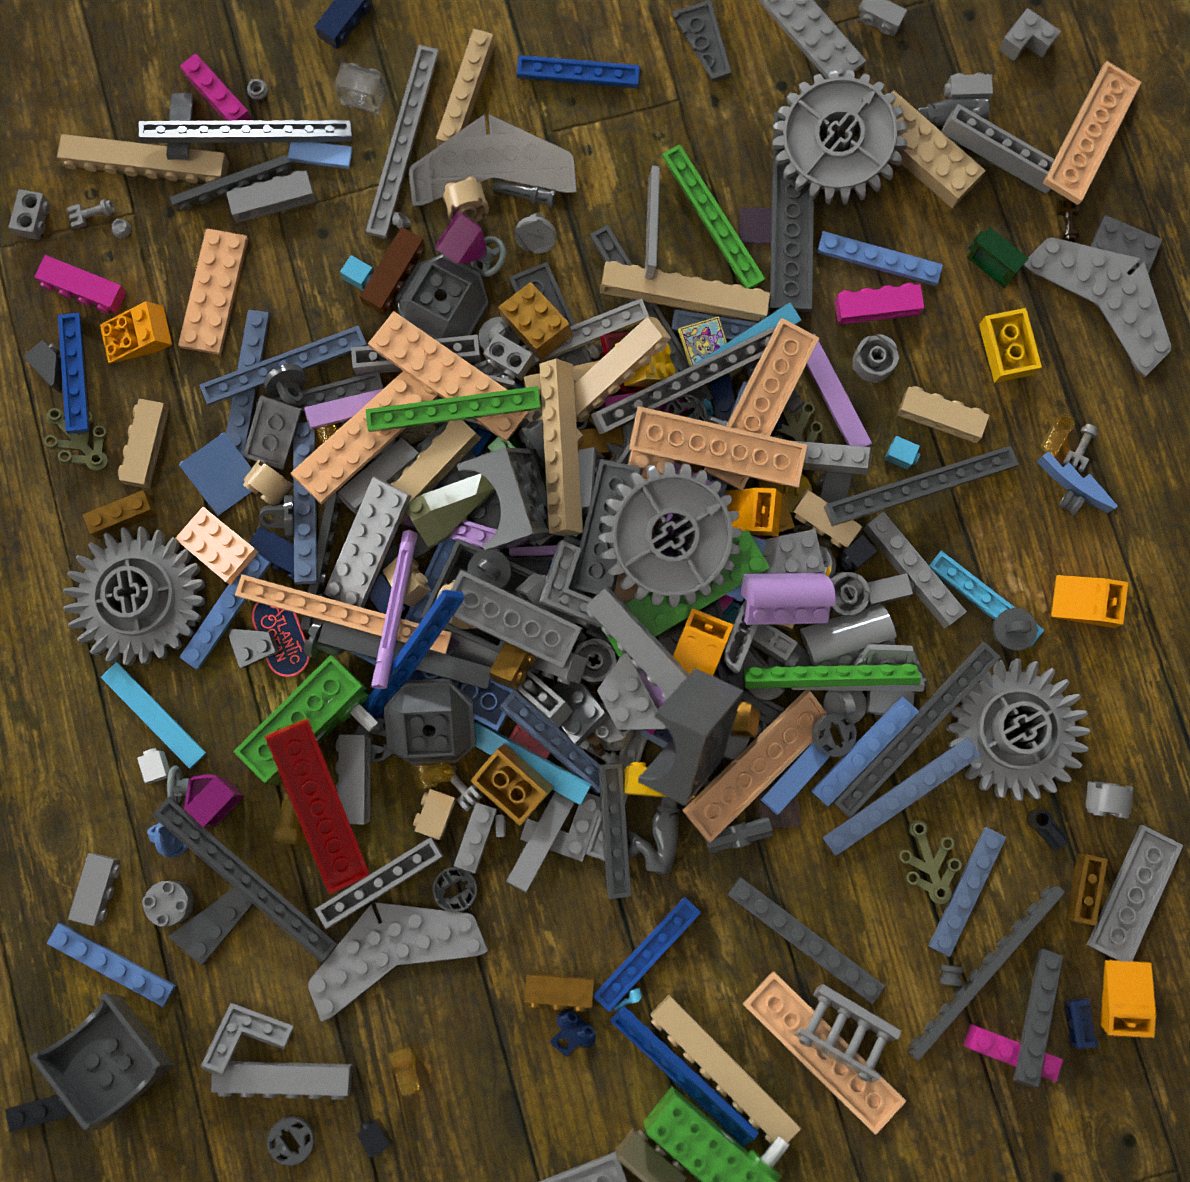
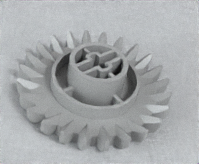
[772,70,908,204]
[598,462,742,607]
[63,526,205,666]
[946,659,1090,801]

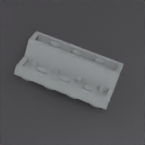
[800,603,897,666]

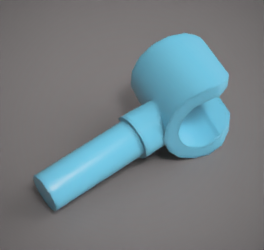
[613,988,642,1011]

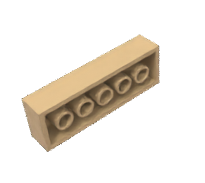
[891,90,986,209]

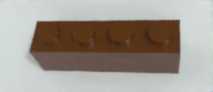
[359,227,426,315]

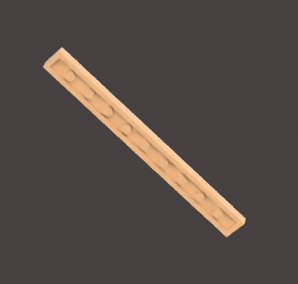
[235,575,452,655]

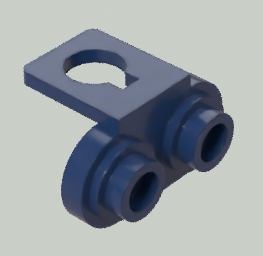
[550,1009,596,1056]

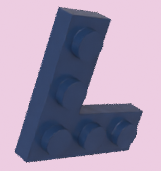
[710,374,783,430]

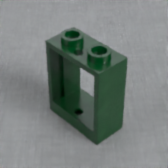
[966,227,1029,289]

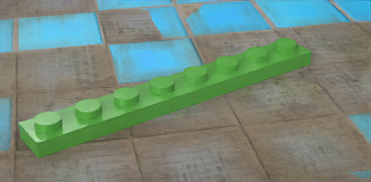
[662,144,765,289]
[365,386,541,432]
[743,664,921,689]

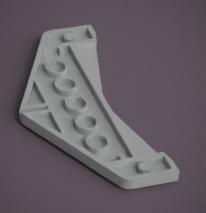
[409,114,576,206]
[1023,238,1171,377]
[308,902,488,1021]

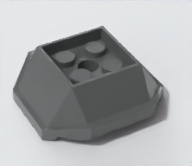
[396,254,489,339]
[384,679,476,765]

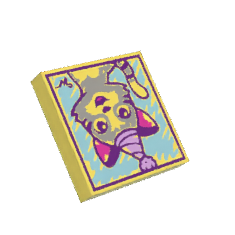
[678,316,727,367]

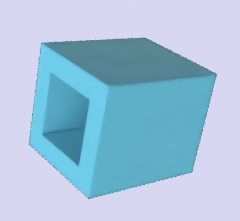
[340,255,374,291]
[884,436,920,470]

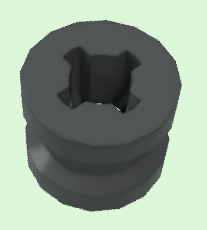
[1058,490,1085,516]
[939,965,963,986]

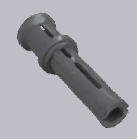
[493,178,556,209]

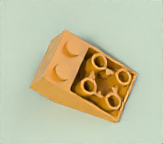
[100,301,172,364]
[723,488,783,537]
[1051,575,1128,628]
[673,608,733,676]
[1100,960,1156,1038]

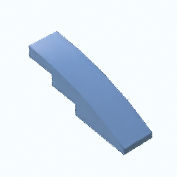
[1036,452,1118,513]
[761,742,830,815]

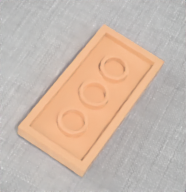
[175,507,258,585]

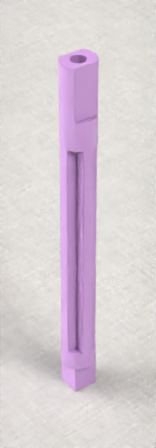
[371,530,418,689]

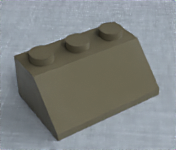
[616,1128,686,1182]

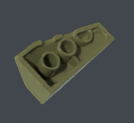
[406,474,495,549]

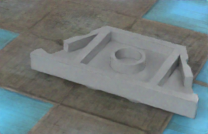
[851,644,928,686]
[597,653,667,730]

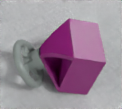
[436,210,506,277]
[167,766,245,828]

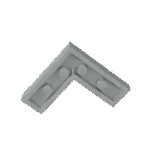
[539,540,602,627]
[520,793,601,861]
[201,1003,294,1076]

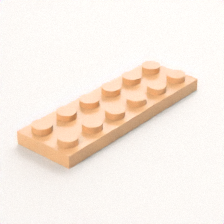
[178,228,248,355]

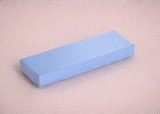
[288,142,353,169]

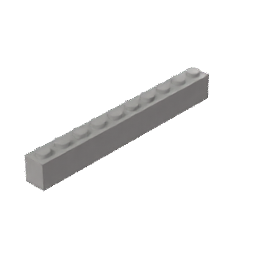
[591,325,777,434]

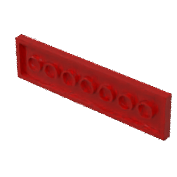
[264,718,370,895]

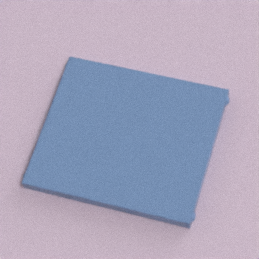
[179,432,252,515]

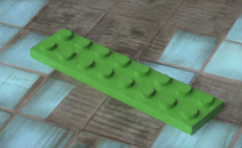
[600,530,770,658]

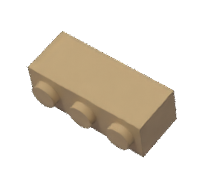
[793,489,862,548]

